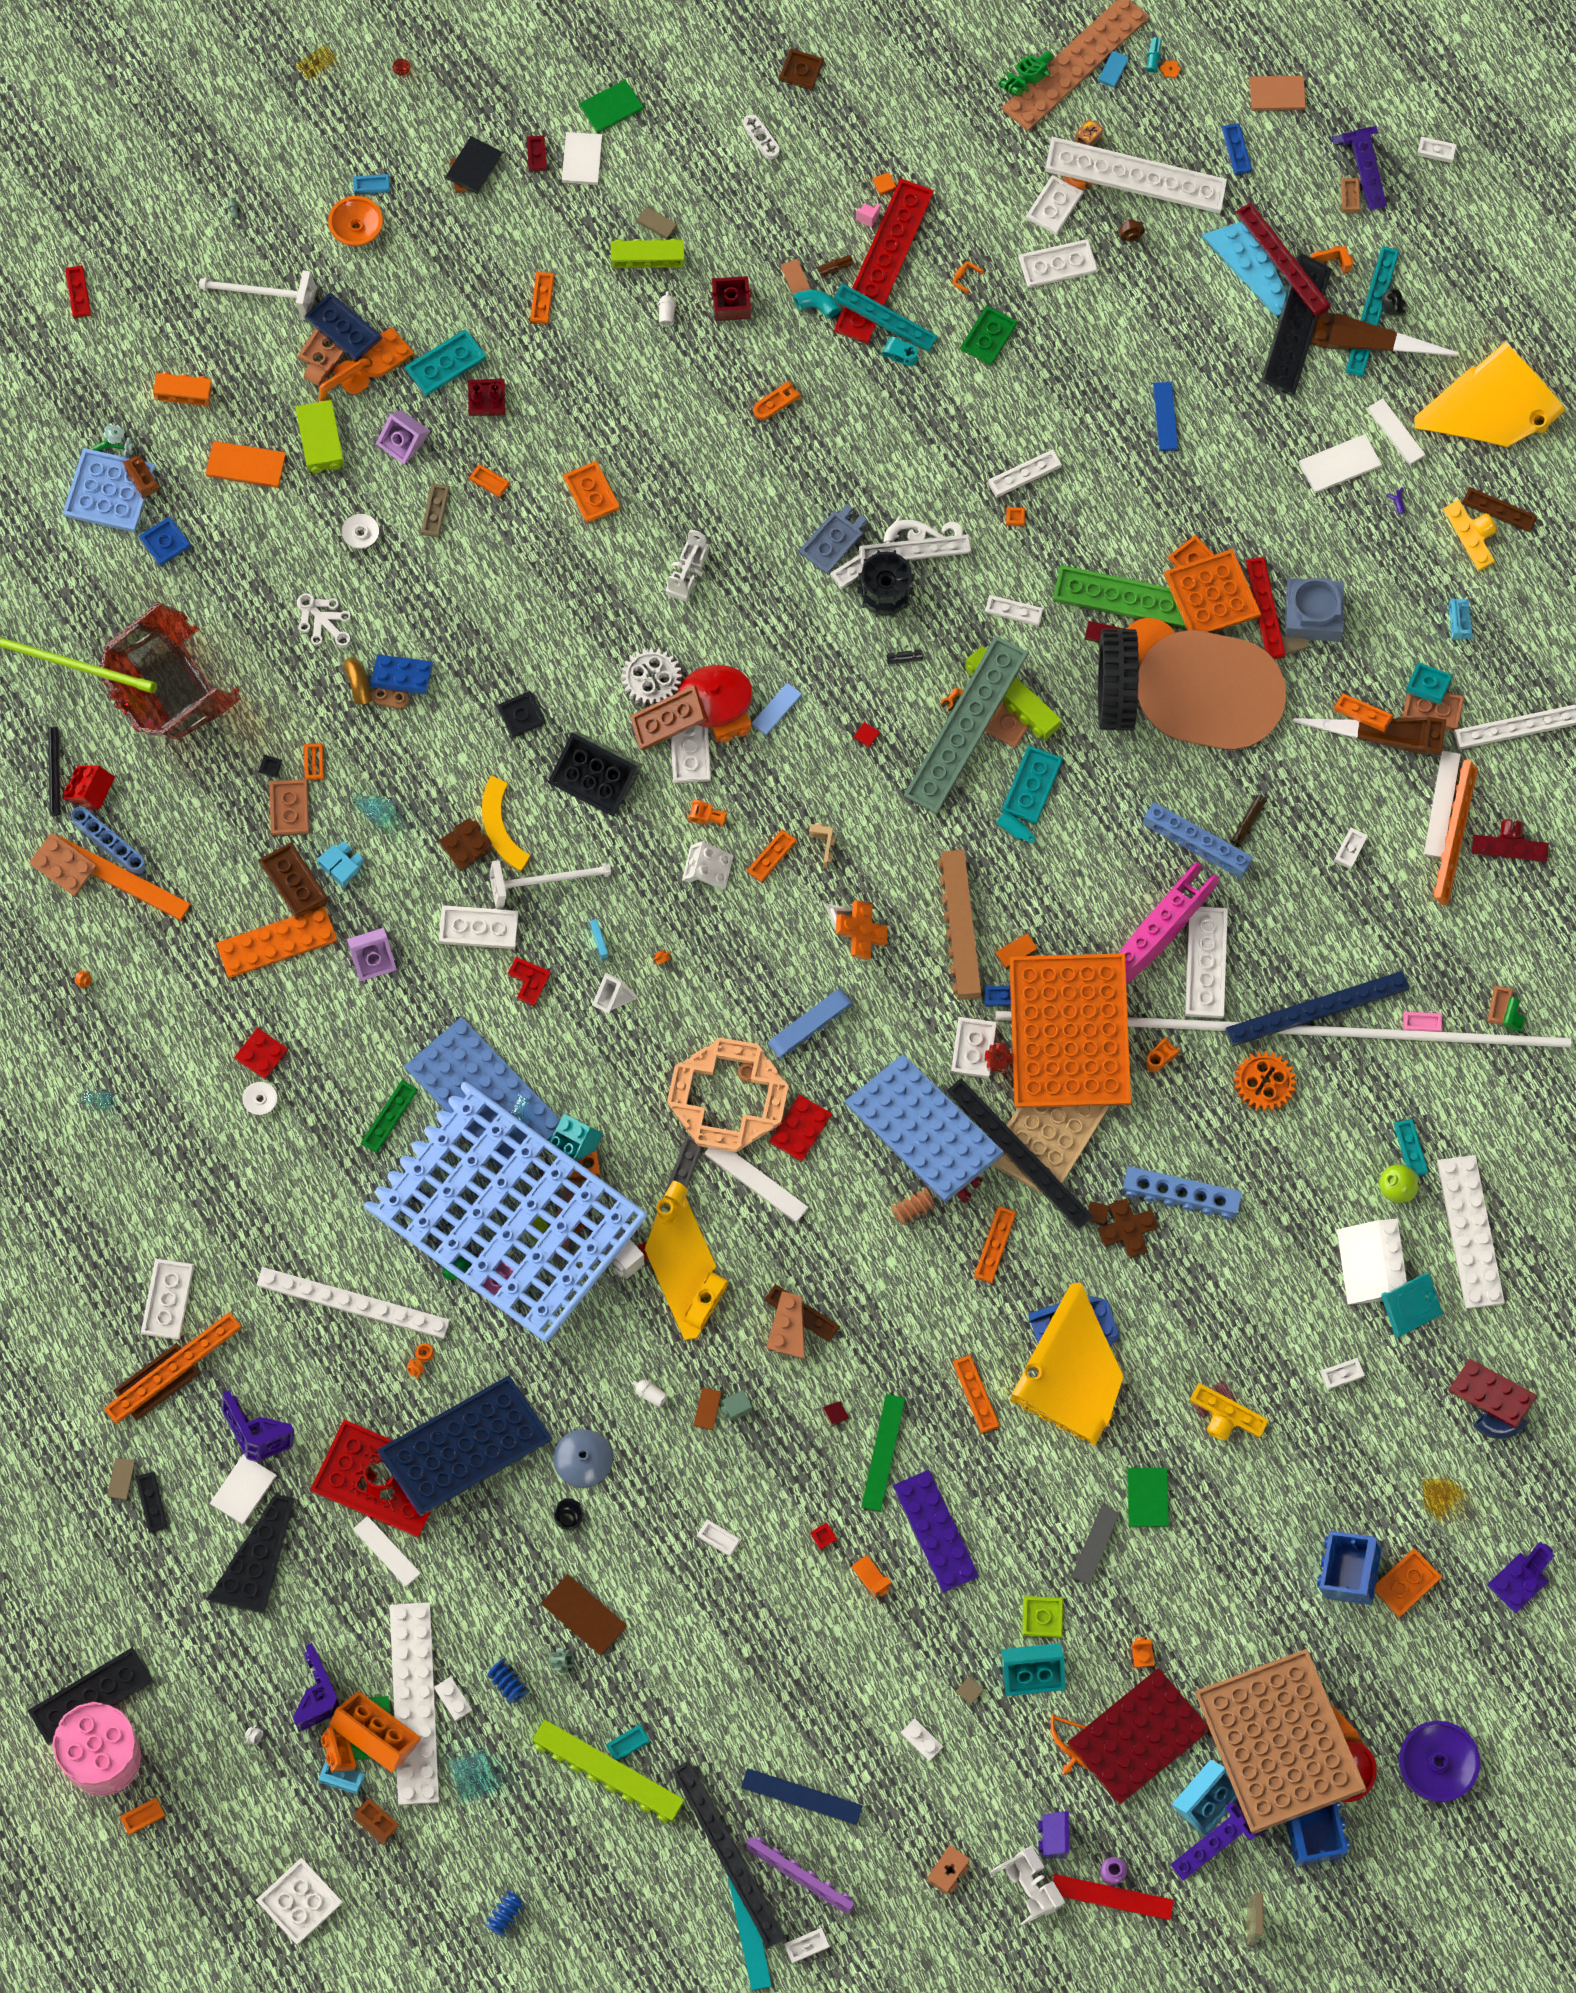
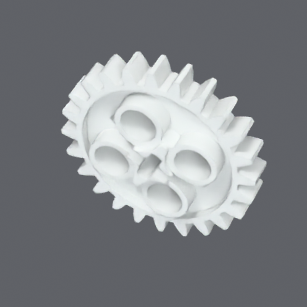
[621,648,682,706]

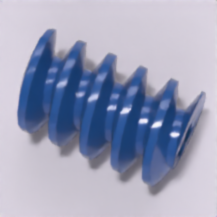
[487,1658,530,1704]
[483,1890,526,1937]

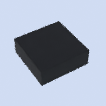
[258,755,283,778]

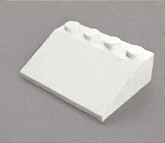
[1337,1219,1407,1305]

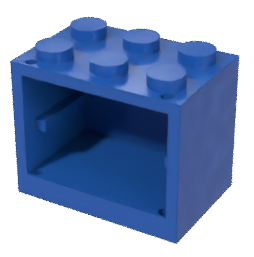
[1317,1531,1382,1605]
[1286,1802,1350,1867]

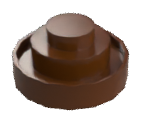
[1118,219,1145,242]

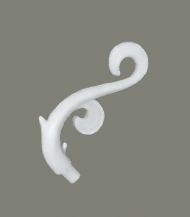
[883,517,963,543]

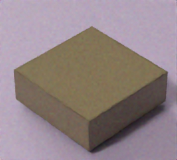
[956,1677,984,1705]

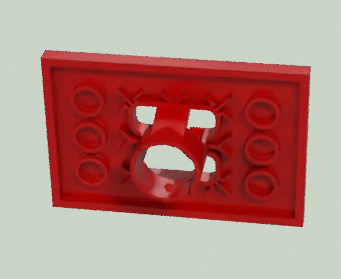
[310,1419,432,1539]

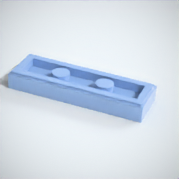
[752,683,802,736]

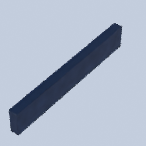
[741,1768,863,1826]

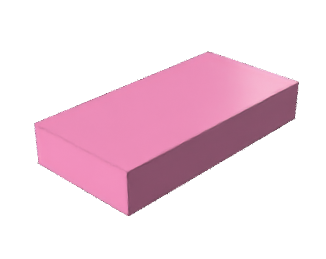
[1403,1012,1442,1032]

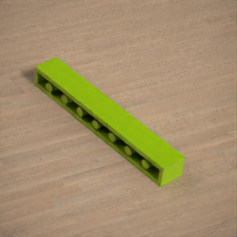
[532,1719,684,1824]

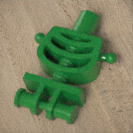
[998,51,1054,97]

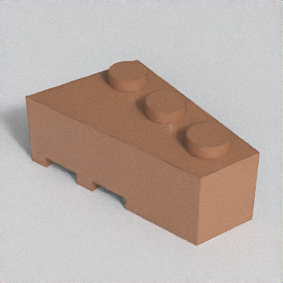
[766,1291,806,1360]

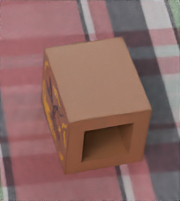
[1075,118,1103,146]

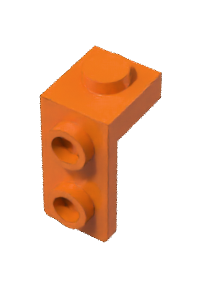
[1310,246,1354,274]
[852,1555,891,1599]

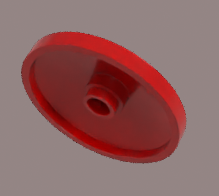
[678,665,753,727]

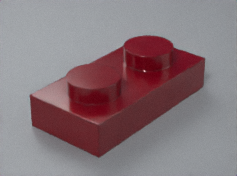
[527,135,547,172]

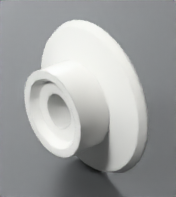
[242,1082,277,1115]

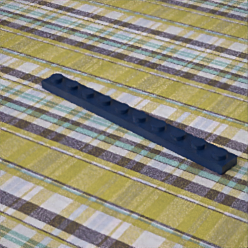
[1225,971,1410,1047]

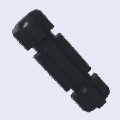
[886,649,923,664]

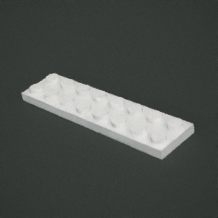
[1437,1155,1505,1310]

